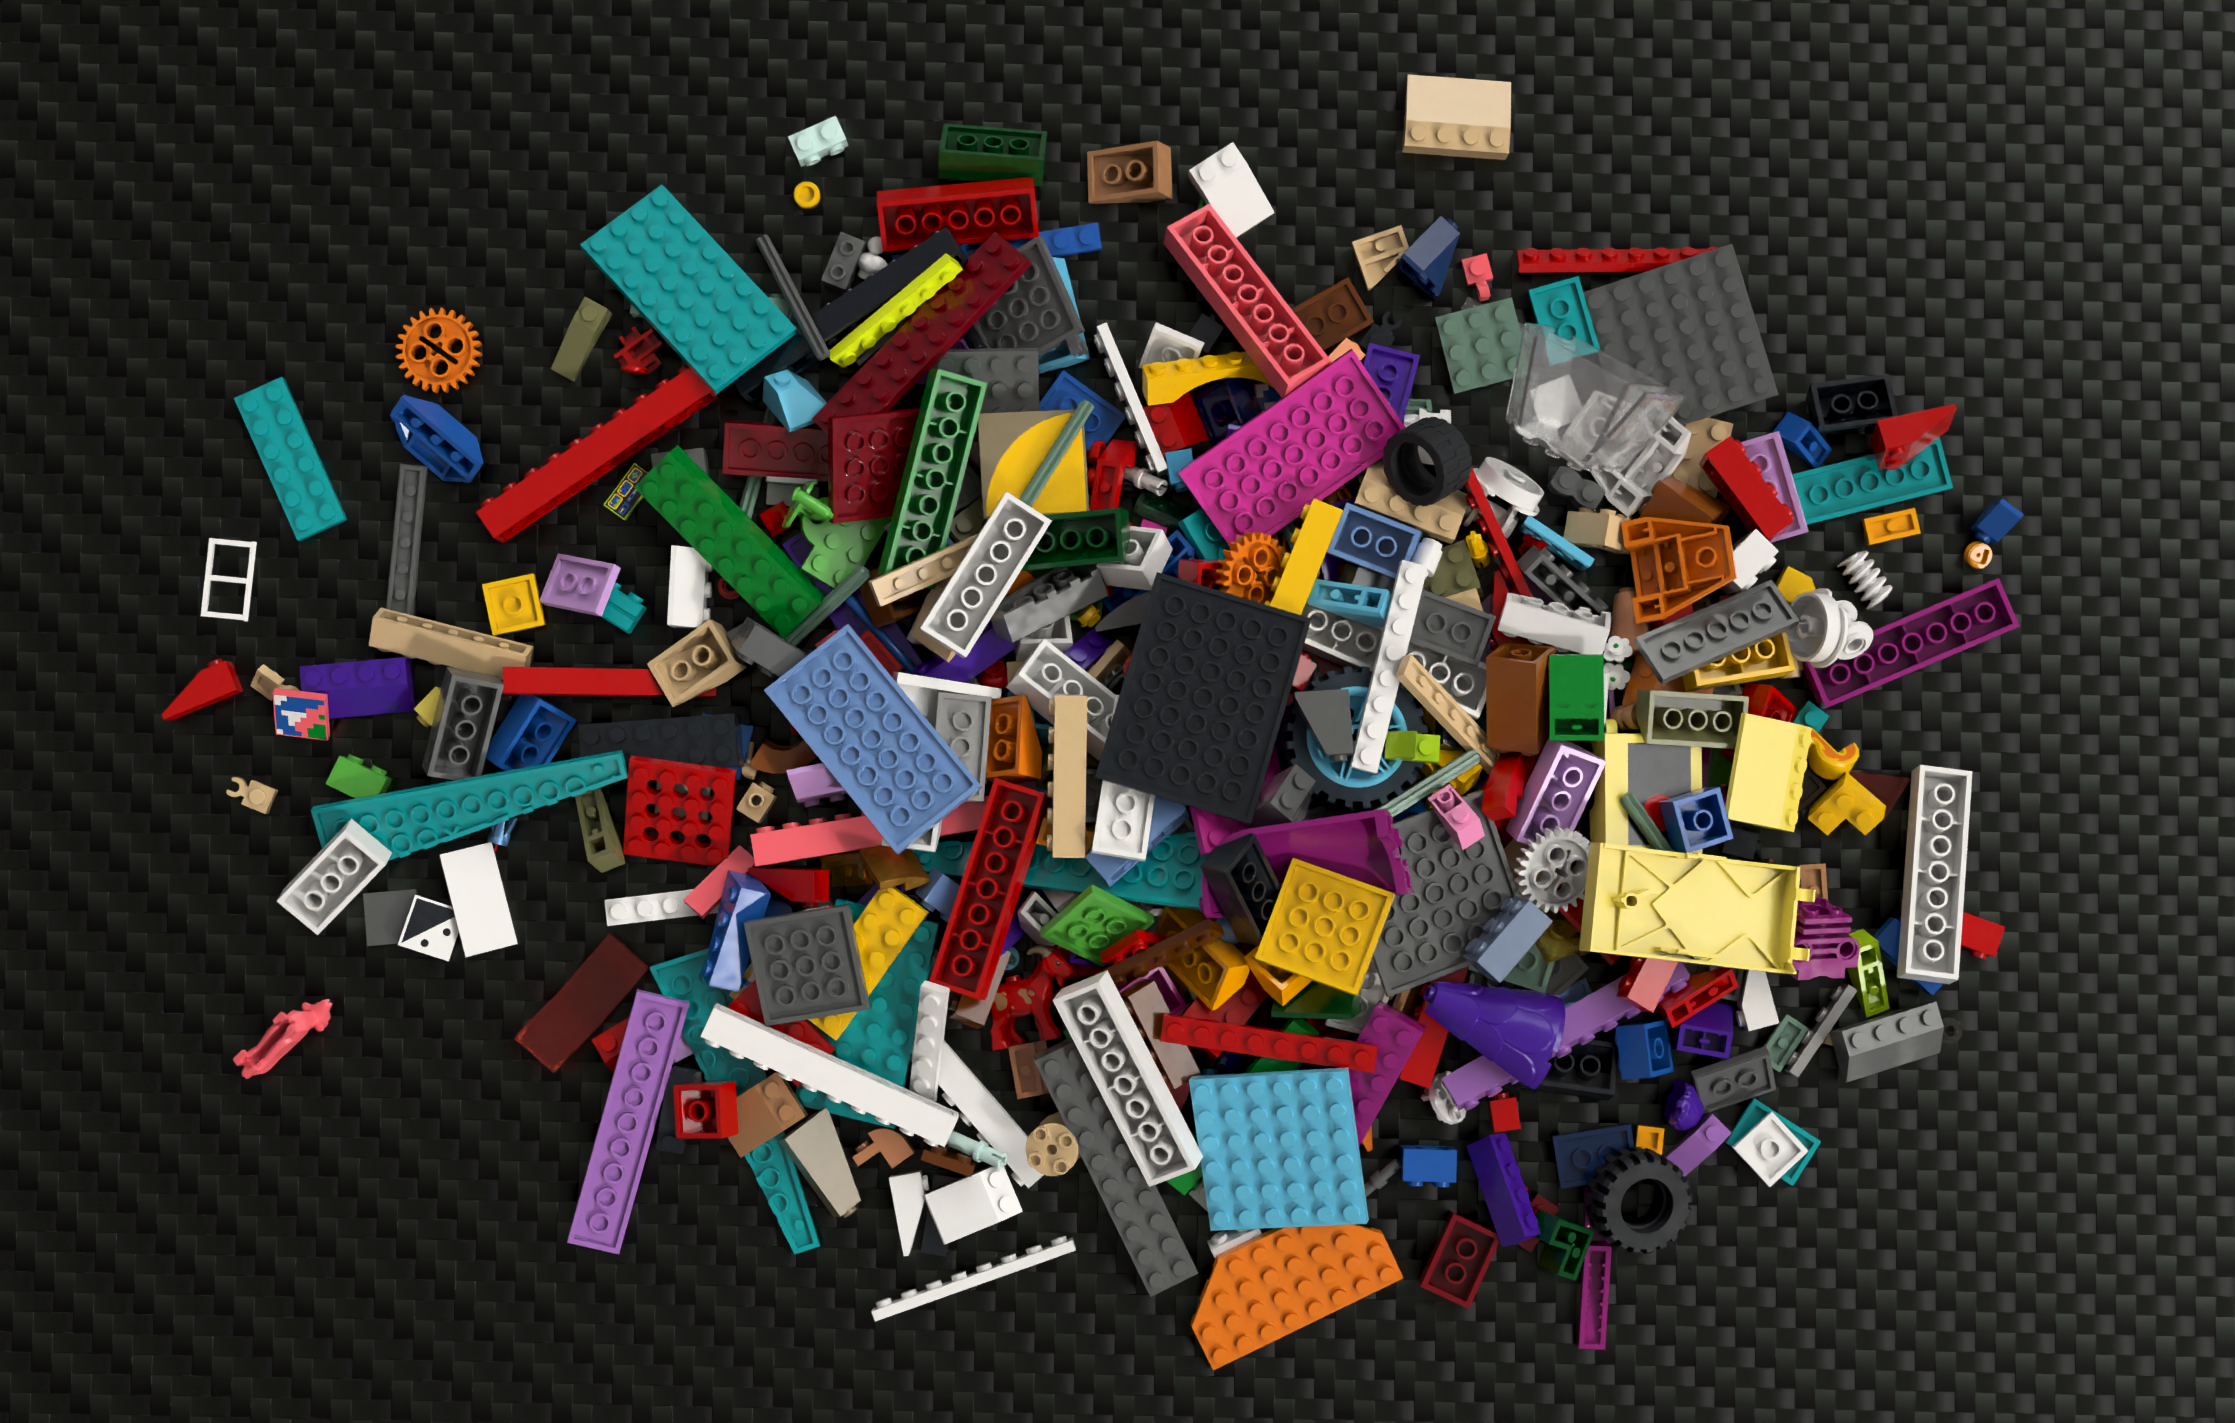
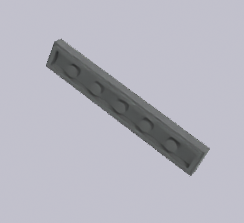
[386,464,428,616]

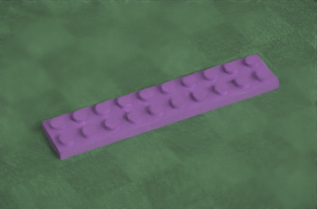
[567,989,689,1254]

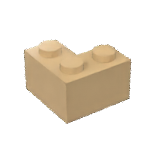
[1563,508,1631,555]

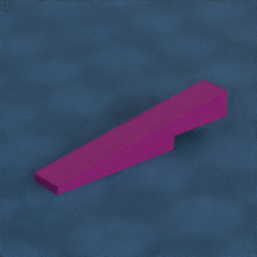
[1578,1186,1612,1350]

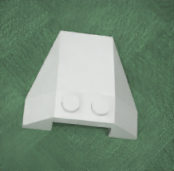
[1566,390,1691,517]

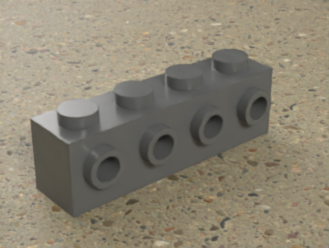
[1517,545,1614,622]

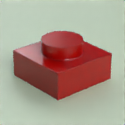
[759,501,796,537]

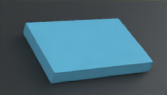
[1518,515,1595,572]

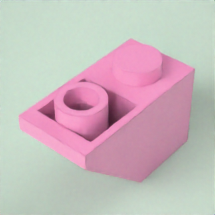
[1428,784,1485,850]

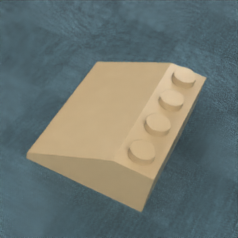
[1402,74,1511,160]

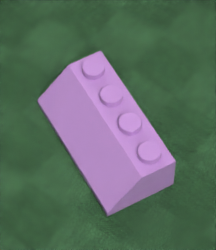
[1505,737,1607,854]

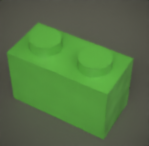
[326,753,392,799]

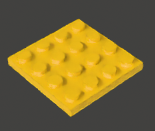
[1255,858,1395,997]

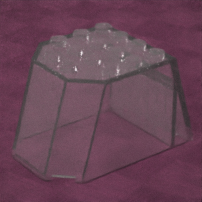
[1506,323,1687,472]

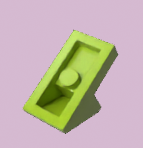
[1384,731,1440,763]

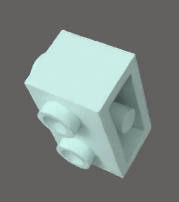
[788,116,849,167]

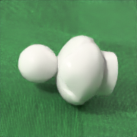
[857,236,888,279]

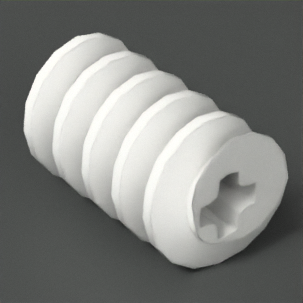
[1837,551,1893,610]

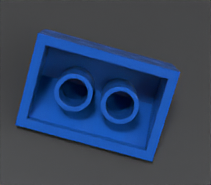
[486,695,577,771]

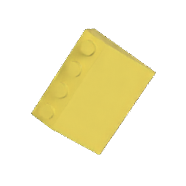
[1725,713,1812,832]

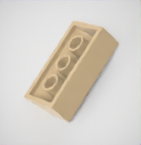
[1353,460,1468,544]

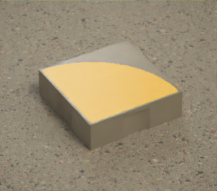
[976,409,1089,523]

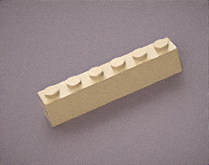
[369,608,533,680]
[1047,694,1087,858]

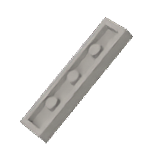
[1785,984,1857,1077]

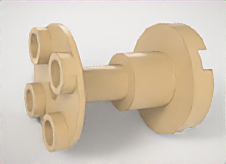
[1025,1111,1081,1176]

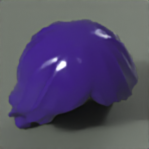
[1664,1080,1704,1131]

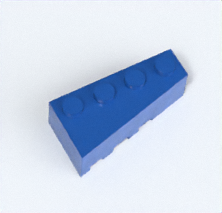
[701,870,771,992]

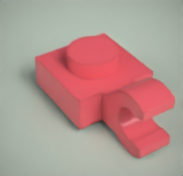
[1461,253,1493,302]

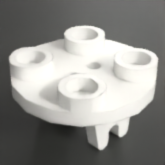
[1421,1071,1466,1125]

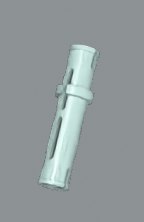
[946,1131,1008,1170]

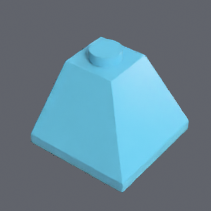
[763,369,827,433]

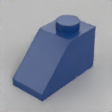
[1773,412,1832,469]
[1971,499,2024,545]

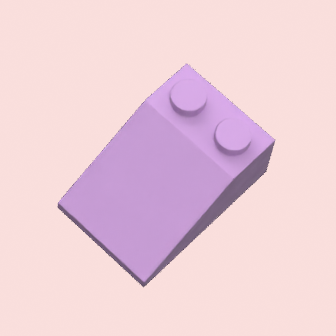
[787,763,848,807]

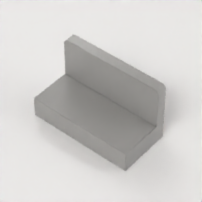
[766,476,821,507]

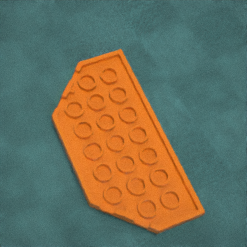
[1190,1224,1404,1371]

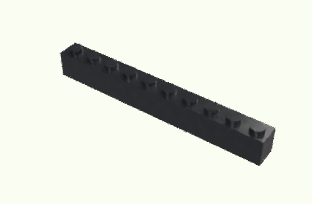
[733,227,968,404]

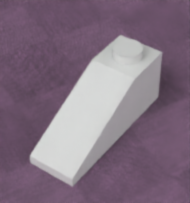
[1735,969,1779,1031]
[889,1170,930,1256]

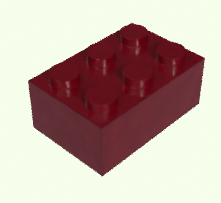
[1418,1211,1500,1309]

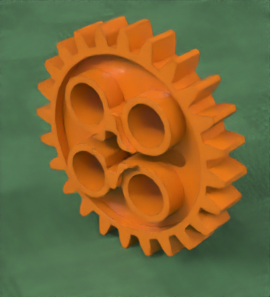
[396,308,482,393]
[1215,531,1285,604]

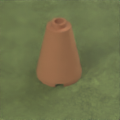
[1609,587,1654,661]

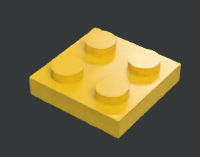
[482,573,546,636]

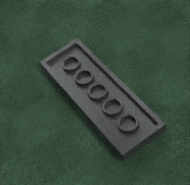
[1634,580,1800,685]

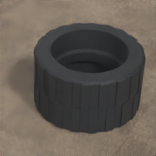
[1382,417,1472,507]

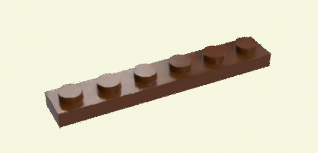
[1086,919,1224,988]

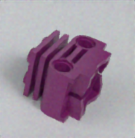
[1790,898,1860,980]

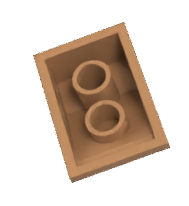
[1087,141,1172,204]
[728,1071,808,1158]

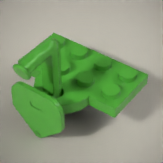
[781,481,892,590]

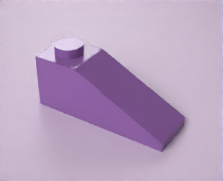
[1664,1113,1731,1177]

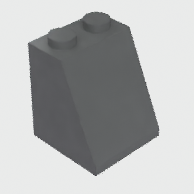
[1243,764,1316,829]

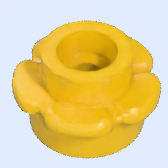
[1077,604,1101,628]

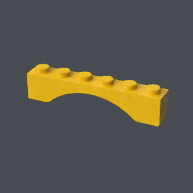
[1142,352,1274,406]

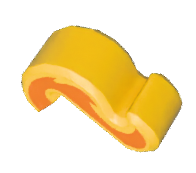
[1807,728,1859,780]

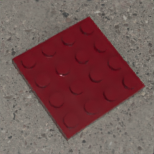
[828,408,920,524]

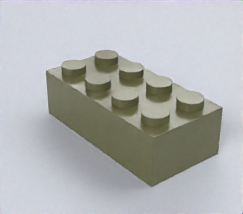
[1390,540,1484,598]

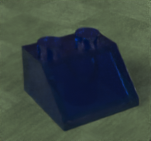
[1193,377,1262,445]

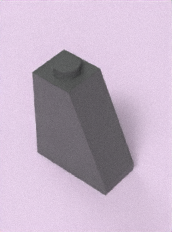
[1293,689,1354,762]

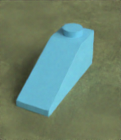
[1307,579,1391,627]

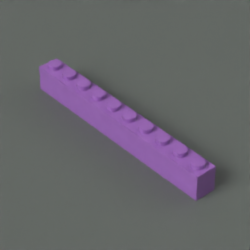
[1442,962,1690,1111]

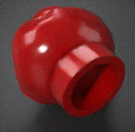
[979,660,1008,694]

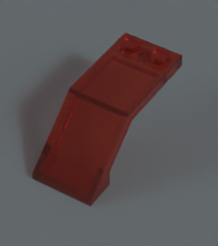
[514,933,650,1073]

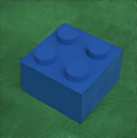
[1659,787,1734,853]
[1614,1019,1674,1080]
[1398,1145,1457,1187]

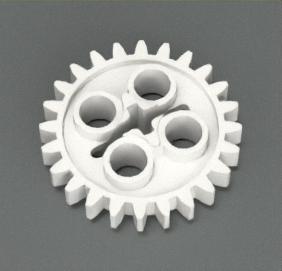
[1514,826,1590,913]

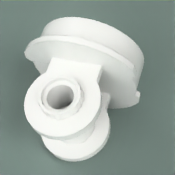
[1461,457,1544,539]
[1787,588,1874,668]

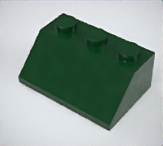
[1271,981,1361,1020]

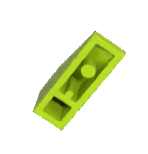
[1846,929,1890,1018]

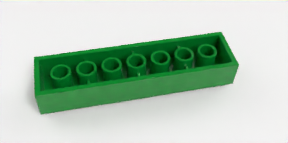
[877,369,988,589]
[634,445,826,639]

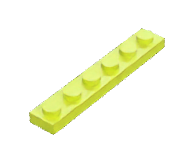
[829,253,963,368]

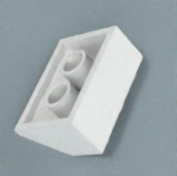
[667,545,713,629]

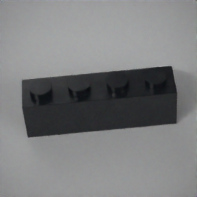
[1200,833,1281,946]
[1504,1040,1618,1101]

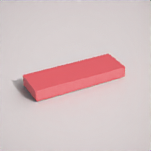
[683,845,757,919]

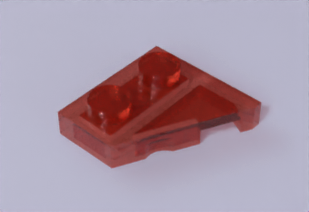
[1850,772,1910,822]

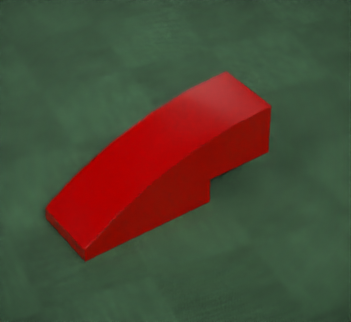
[1481,752,1527,821]

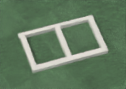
[201,538,257,622]

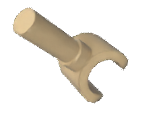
[742,742,758,780]

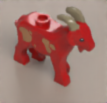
[989,945,1073,1051]

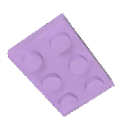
[539,553,621,617]

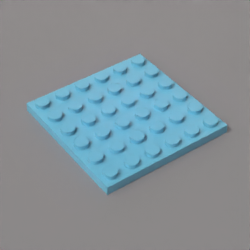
[1189,1067,1369,1231]

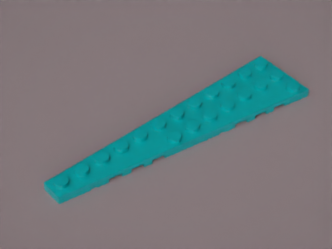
[311,750,628,861]
[911,832,1209,910]
[649,948,820,1255]

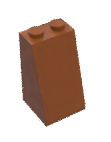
[1486,641,1556,756]

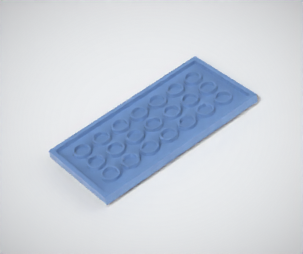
[764,624,982,855]

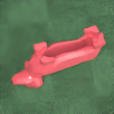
[233,999,333,1079]

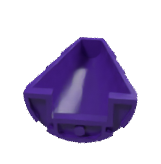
[1423,982,1566,1089]

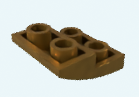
[860,846,930,891]

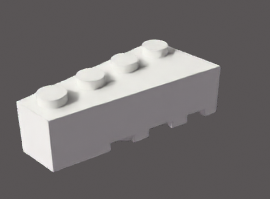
[1498,593,1611,654]

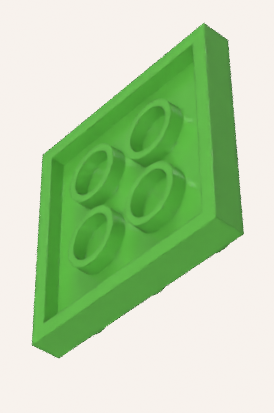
[1040,884,1154,967]

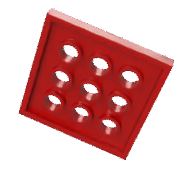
[623,756,736,867]

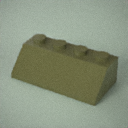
[1636,689,1749,749]

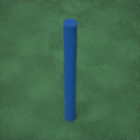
[845,595,916,674]

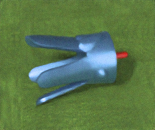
[487,816,518,851]

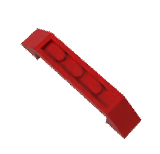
[1089,439,1138,597]

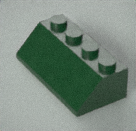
[938,123,1047,186]
[1021,508,1130,571]

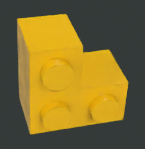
[1808,772,1886,836]

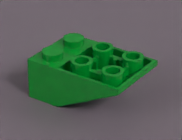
[1549,654,1604,741]

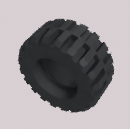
[1584,1147,1692,1254]

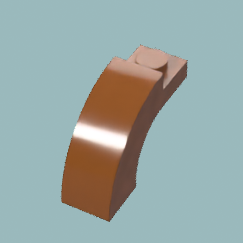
[749,738,817,774]

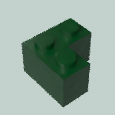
[1535,1209,1595,1281]

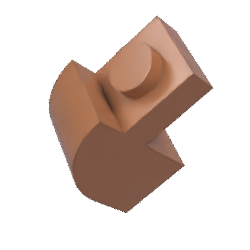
[852,1127,915,1168]

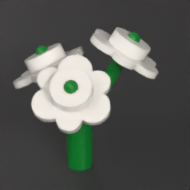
[1603,636,1634,690]

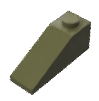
[551,297,612,382]
[575,787,625,873]

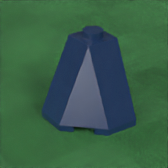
[1396,216,1460,301]

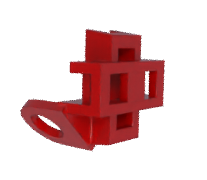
[613,326,663,376]

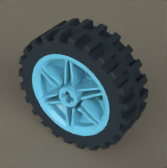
[1280,666,1428,813]

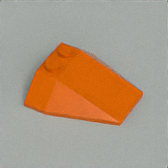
[1621,517,1737,625]

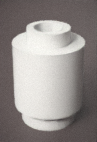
[1411,538,1443,579]

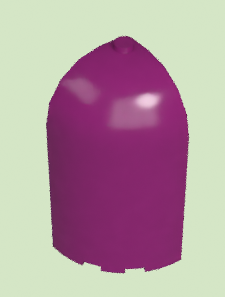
[1199,809,1413,918]

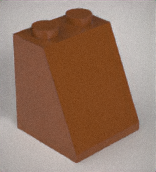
[1638,477,1732,525]

